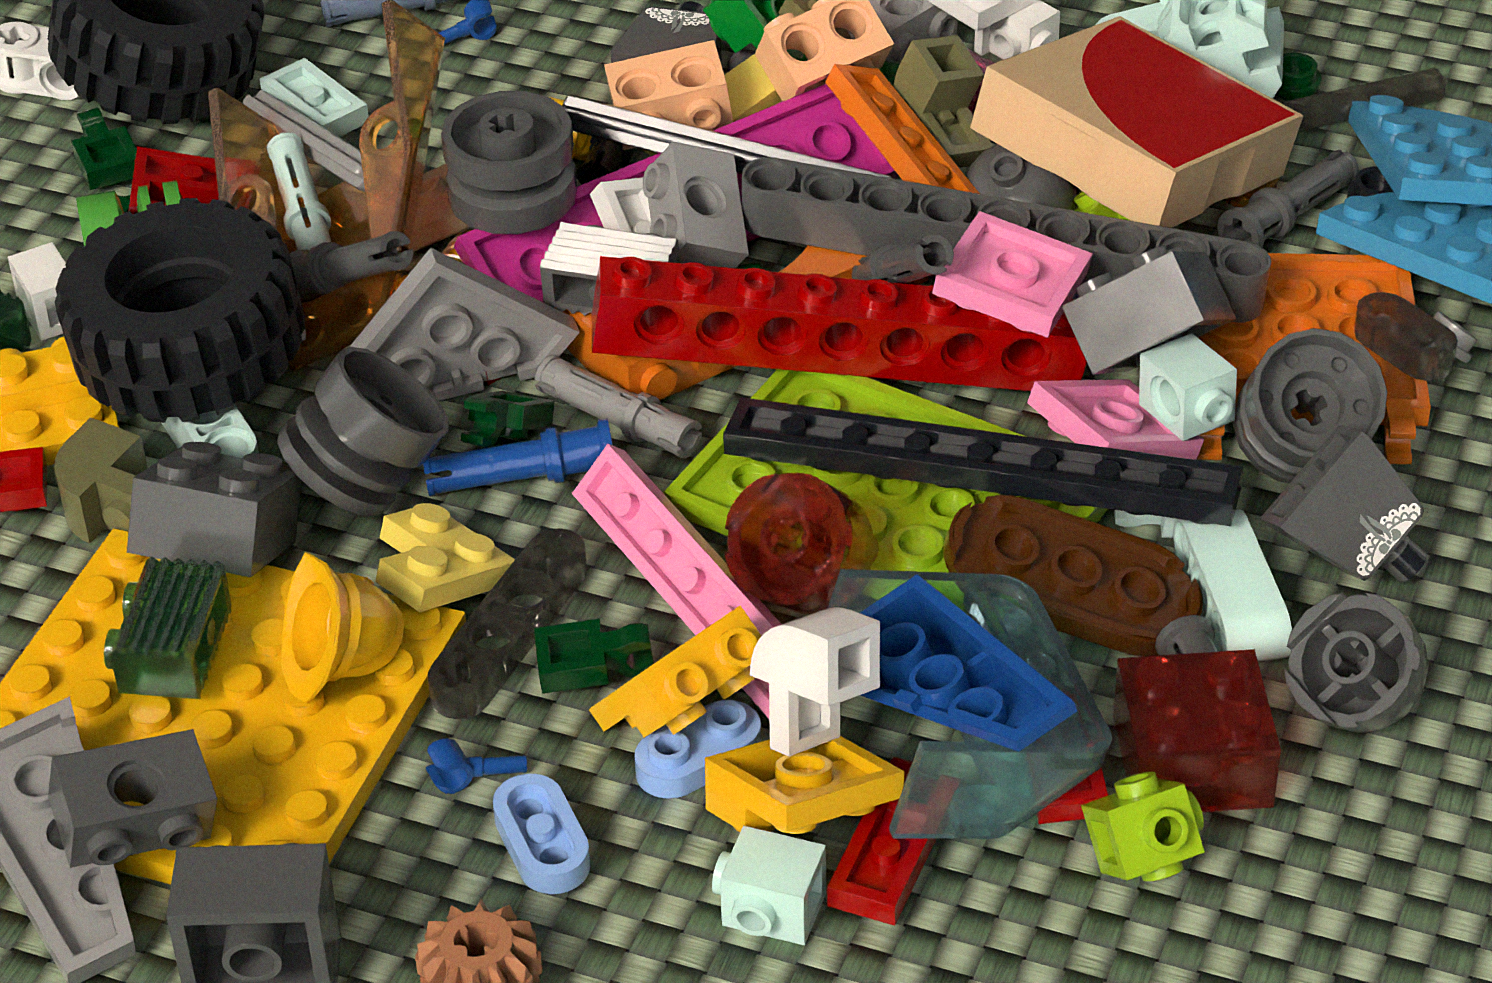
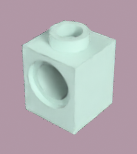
[1139,333,1237,441]

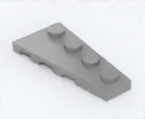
[0,696,136,983]

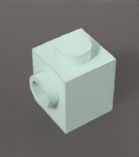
[712,826,826,946]

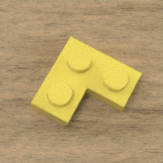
[375,503,518,612]

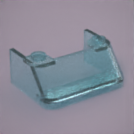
[827,569,1112,839]

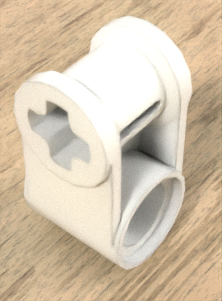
[0,22,78,100]

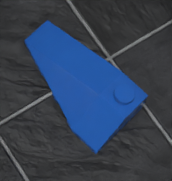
[860,574,1077,752]

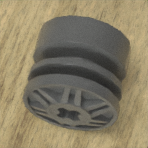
[1233,328,1387,483]
[277,347,449,517]

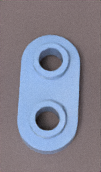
[634,700,761,799]
[493,774,590,894]

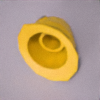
[281,552,404,704]

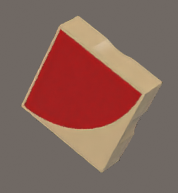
[970,16,1303,228]

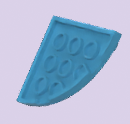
[1348,95,1492,206]
[1316,192,1492,304]

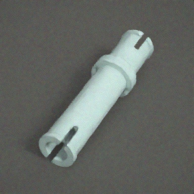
[267,133,331,251]

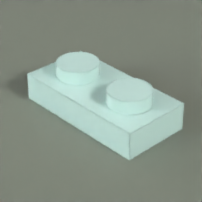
[259,58,369,138]

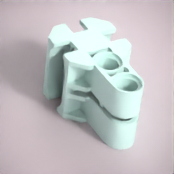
[1095,0,1284,98]

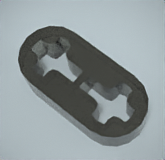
[1354,292,1458,381]

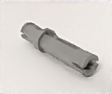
[535,355,702,458]

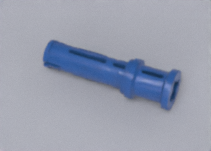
[423,418,612,497]

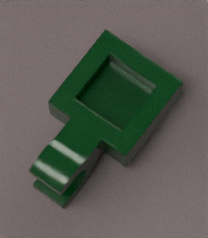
[71,107,137,190]
[461,391,555,447]
[534,618,654,694]

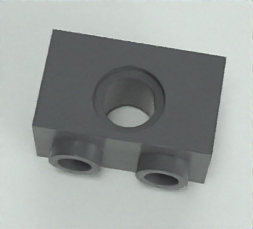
[48,729,217,868]

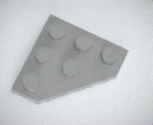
[350,248,580,401]

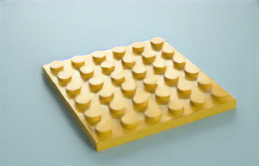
[0,528,468,885]

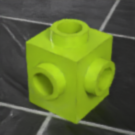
[1081,772,1205,881]

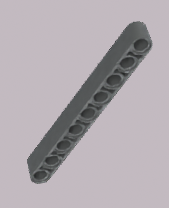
[742,157,1271,323]

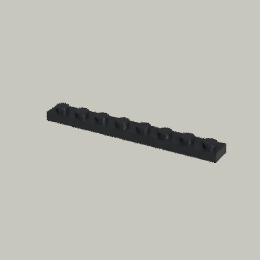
[723,397,1243,526]

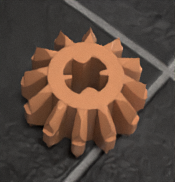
[415,899,543,983]

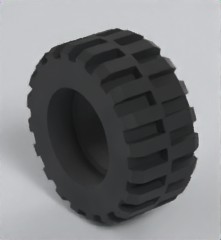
[47,0,265,124]
[54,198,305,423]

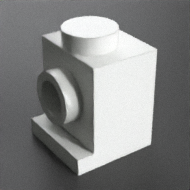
[974,0,1060,60]
[8,242,66,341]

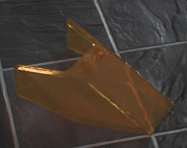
[208,0,445,371]

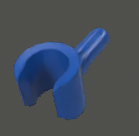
[426,0,497,51]
[426,738,527,794]

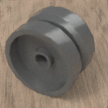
[441,91,577,234]

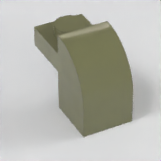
[893,35,993,168]
[54,418,148,543]

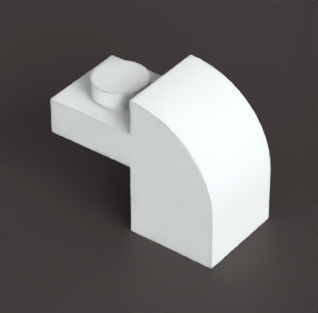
[750,607,880,757]

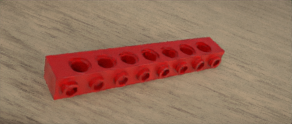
[591,256,1087,391]

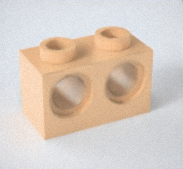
[755,0,894,102]
[604,40,733,150]

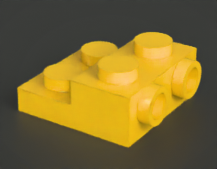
[0,336,119,466]
[589,605,761,738]
[705,736,904,834]

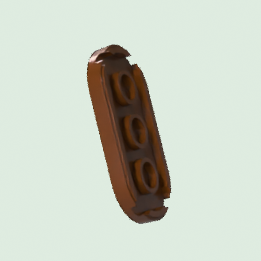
[943,495,1203,657]

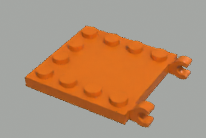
[1197,253,1431,464]

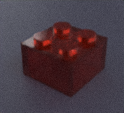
[1113,649,1281,812]

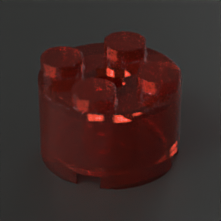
[724,472,879,615]

